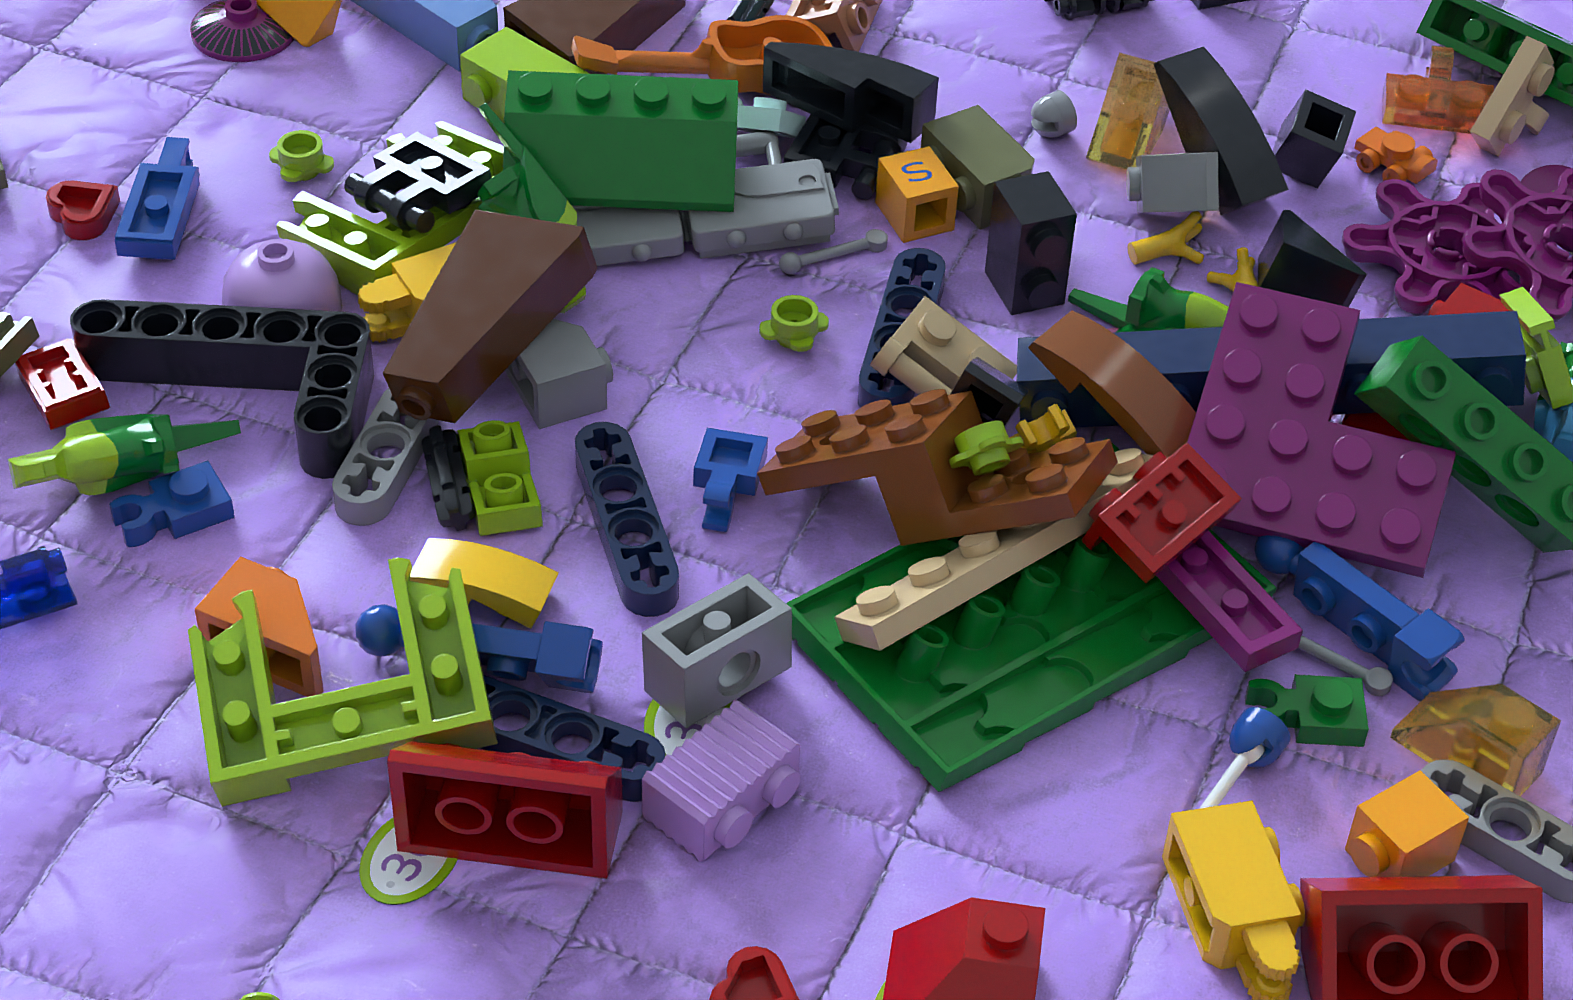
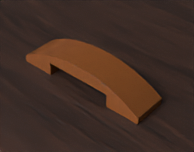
[1028,310,1196,457]

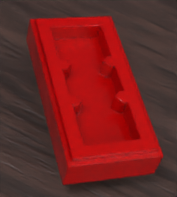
[15,338,110,430]

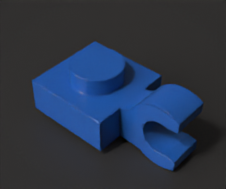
[693,427,768,532]

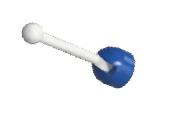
[1199,707,1291,809]

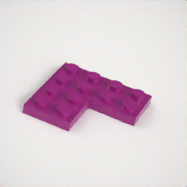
[1187,282,1456,578]

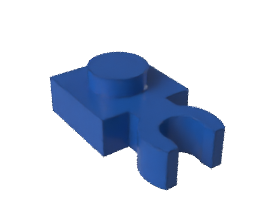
[109,460,235,547]

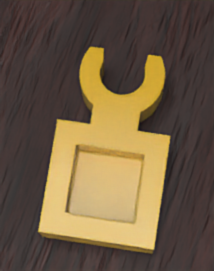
[1009,404,1077,453]

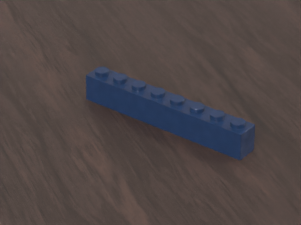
[1016,311,1526,428]

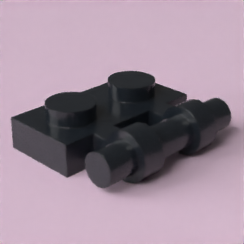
[783,114,907,200]
[344,132,492,233]

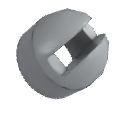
[1031,90,1077,138]

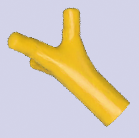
[1127,211,1204,265]
[1207,247,1258,292]

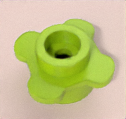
[269,130,334,182]
[759,295,829,352]
[949,421,1024,475]

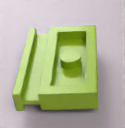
[1500,287,1573,409]

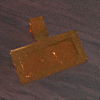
[1382,46,1494,134]

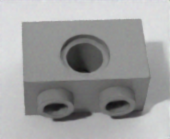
[642,573,792,728]

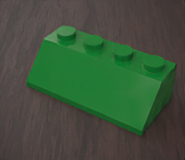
[503,70,738,212]

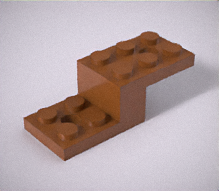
[757,389,1118,546]

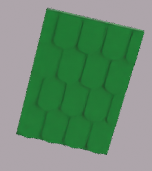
[786,438,1277,792]

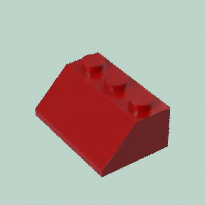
[387,741,623,879]
[1300,875,1543,1000]

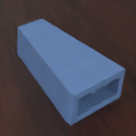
[351,0,498,72]

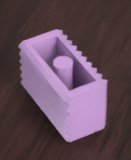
[642,700,801,861]

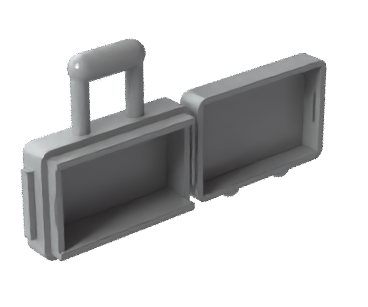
[572,131,839,266]

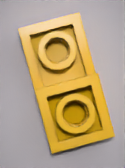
[409,538,559,629]

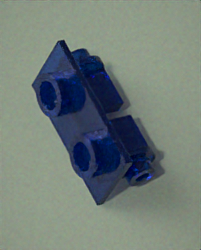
[0,545,78,629]

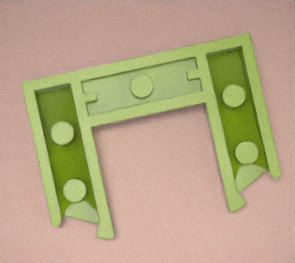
[276,121,504,296]
[188,557,498,807]

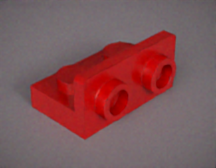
[1082,443,1242,584]

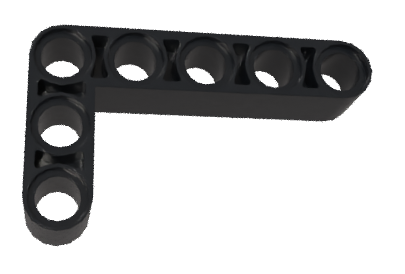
[70,299,374,479]

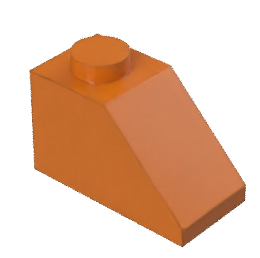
[195,556,324,697]

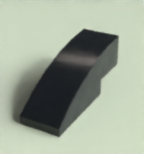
[763,42,939,143]
[1153,47,1289,215]

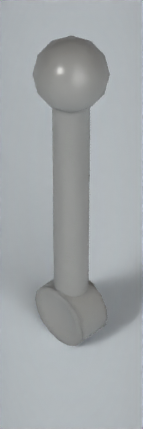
[779,229,888,275]
[1299,636,1393,696]

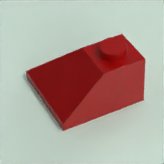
[883,897,1046,1000]

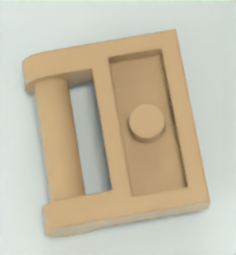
[869,296,1017,395]

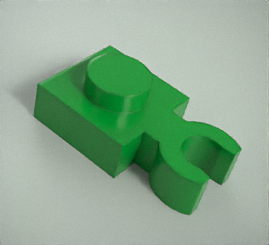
[1245,674,1369,747]

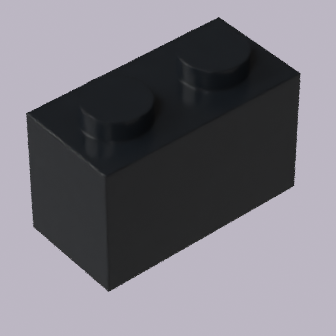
[985,171,1077,315]

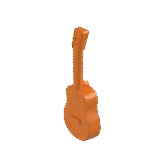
[571,15,833,96]

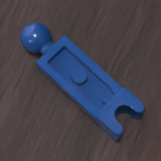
[1254,535,1465,701]
[355,604,603,693]

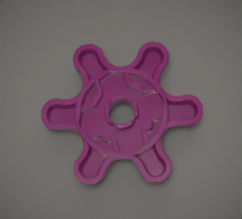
[1463,168,1573,323]
[1342,179,1557,314]

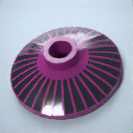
[190,0,294,62]

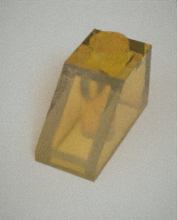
[1086,52,1170,170]
[1390,684,1561,796]

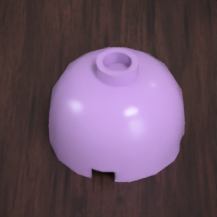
[222,239,342,312]

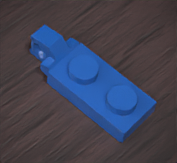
[114,137,200,260]

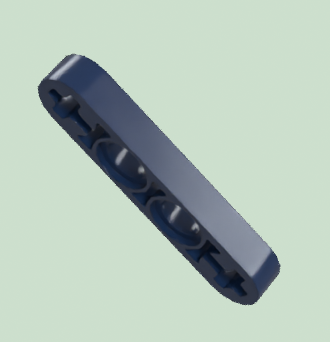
[858,248,946,408]
[575,422,679,617]
[480,675,666,802]

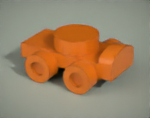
[1354,126,1438,184]

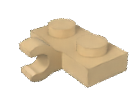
[1470,36,1555,156]

